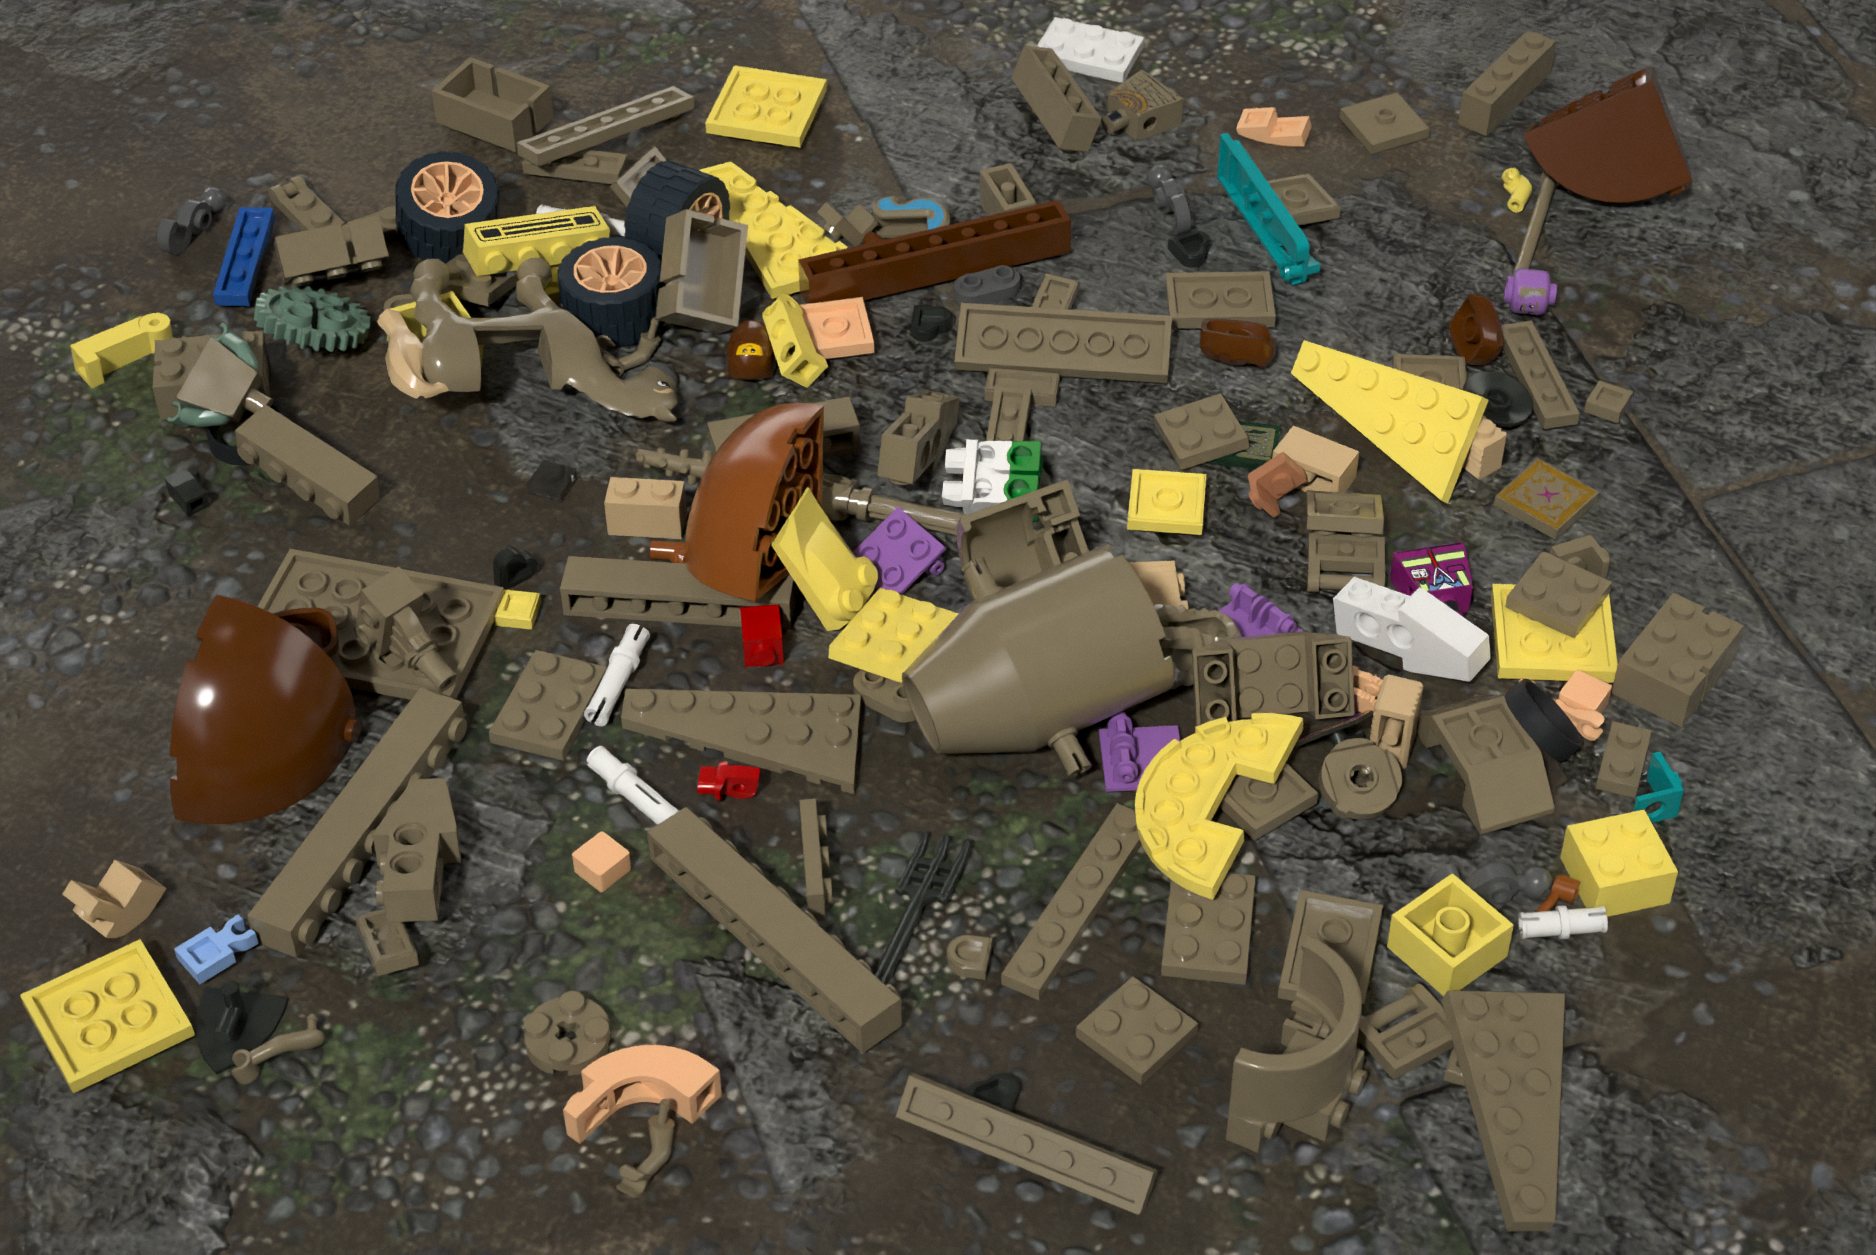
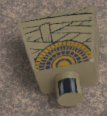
[1101,70,1183,140]

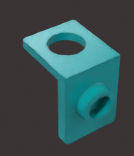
[1633,751,1684,823]

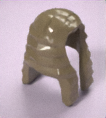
[1153,604,1241,690]

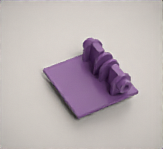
[852,507,946,595]
[1219,583,1303,637]
[1099,712,1180,792]

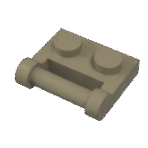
[1307,533,1385,593]
[1357,984,1454,1080]

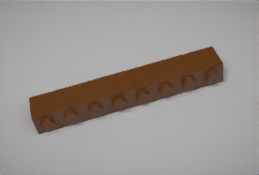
[798,200,1071,304]

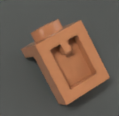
[1248,452,1307,518]

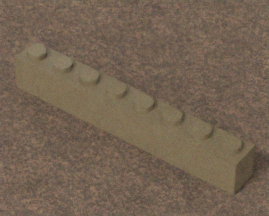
[247,688,467,958]
[647,807,902,1054]

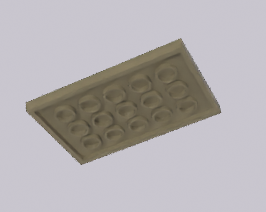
[257,549,505,700]

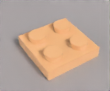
[800,297,874,359]

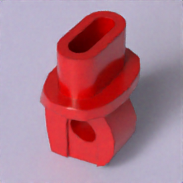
[697,761,760,801]

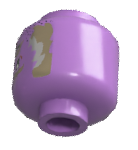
[1504,268,1557,315]

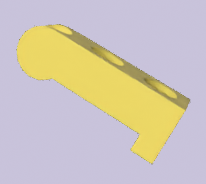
[762,293,828,388]
[70,313,173,388]

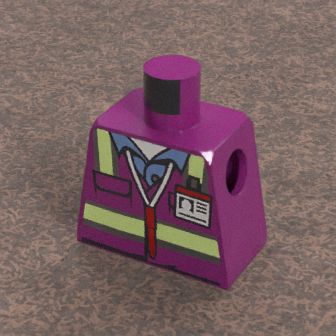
[1390,542,1473,616]

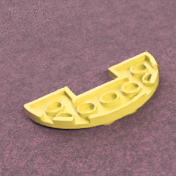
[1135,713,1303,900]

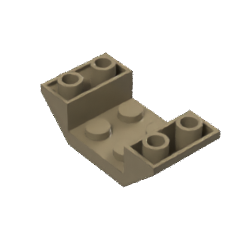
[1192,631,1355,726]
[1416,695,1555,835]

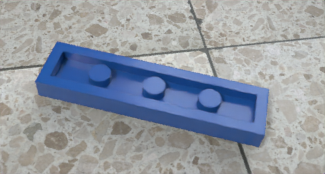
[213,207,275,307]

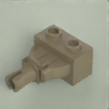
[356,566,457,692]

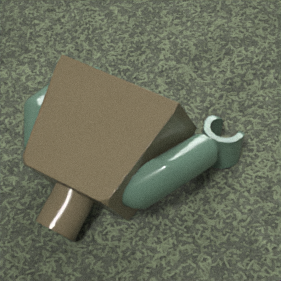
[167,323,273,427]

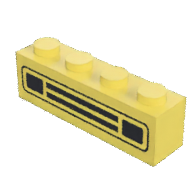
[463,206,610,276]

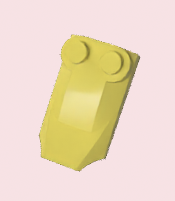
[771,487,878,631]

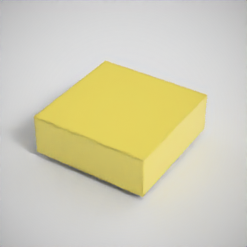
[494,589,542,630]

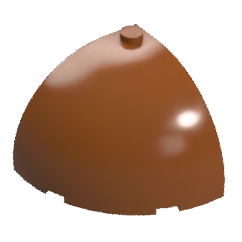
[684,403,824,602]

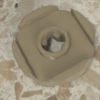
[1318,738,1402,820]
[523,991,611,1076]

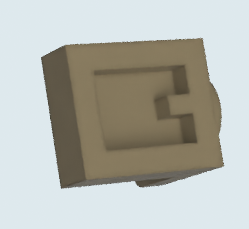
[1550,535,1610,579]

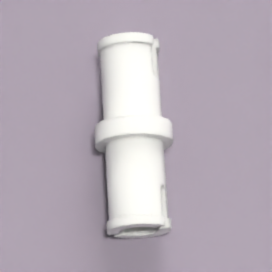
[1518,905,1608,940]

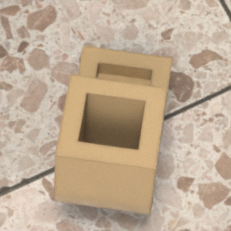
[62,860,167,938]

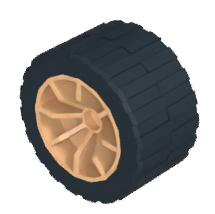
[395,151,499,264]
[624,160,730,261]
[558,237,665,348]

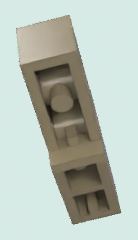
[877,390,960,485]
[373,778,461,923]

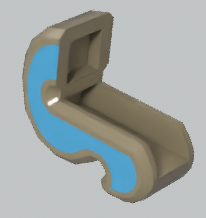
[872,196,950,239]

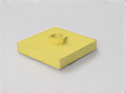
[1127,469,1206,535]

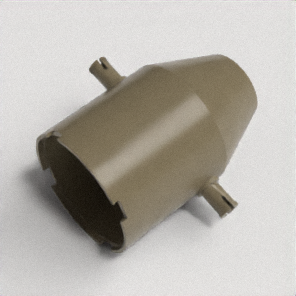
[902,544,1174,778]

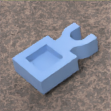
[174,914,259,984]

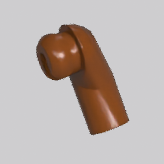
[650,541,685,563]

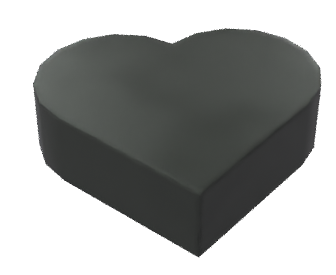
[1167,230,1210,268]
[911,305,953,342]
[493,546,538,590]
[964,1073,1019,1112]

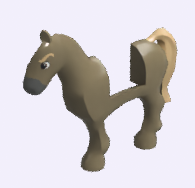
[377,258,678,422]

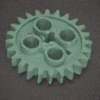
[254,286,371,352]

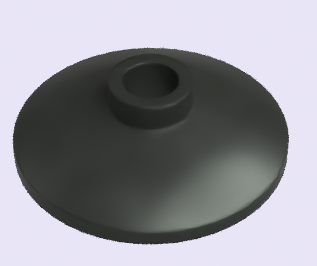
[1462,371,1533,427]

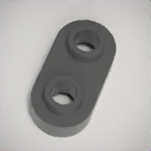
[954,265,1020,305]

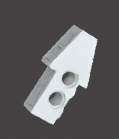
[1333,577,1490,682]

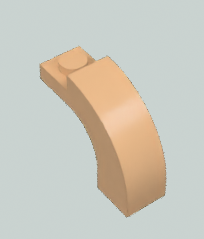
[563,1045,722,1144]

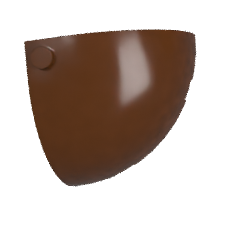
[1523,65,1692,202]
[170,594,361,824]

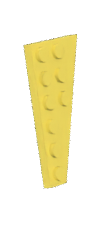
[700,162,848,299]
[1291,340,1489,504]

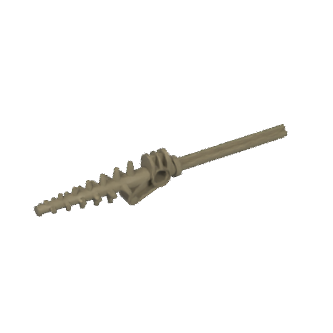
[636,447,1037,535]

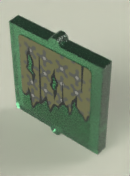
[1210,421,1281,469]

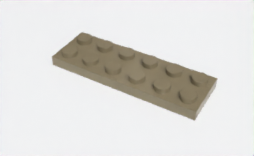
[954,303,1172,383]

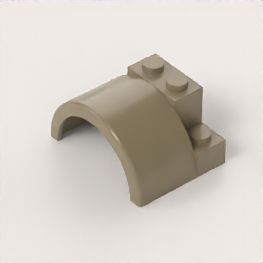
[957,479,1088,602]
[1226,935,1367,1153]

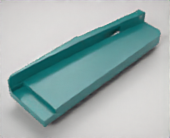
[1217,132,1320,285]

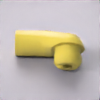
[1502,168,1532,213]

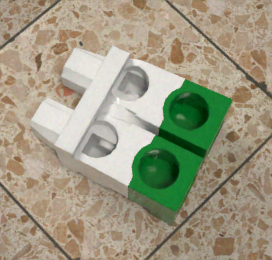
[942,440,1043,522]

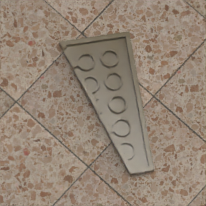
[621,689,861,794]
[1441,991,1565,1231]

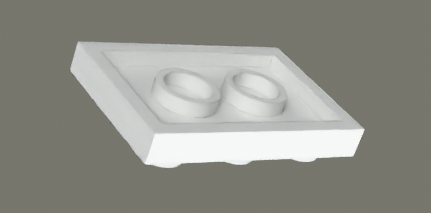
[1037,17,1144,83]

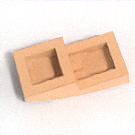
[1236,107,1312,146]

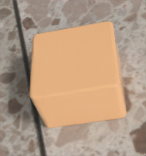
[1558,670,1612,714]
[572,831,631,892]

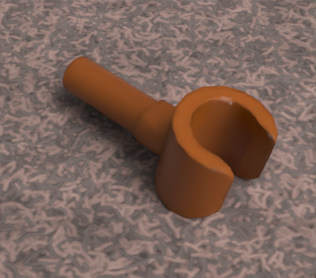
[1534,875,1580,912]

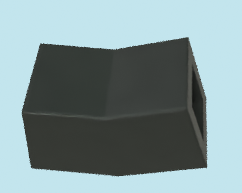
[164,468,208,517]

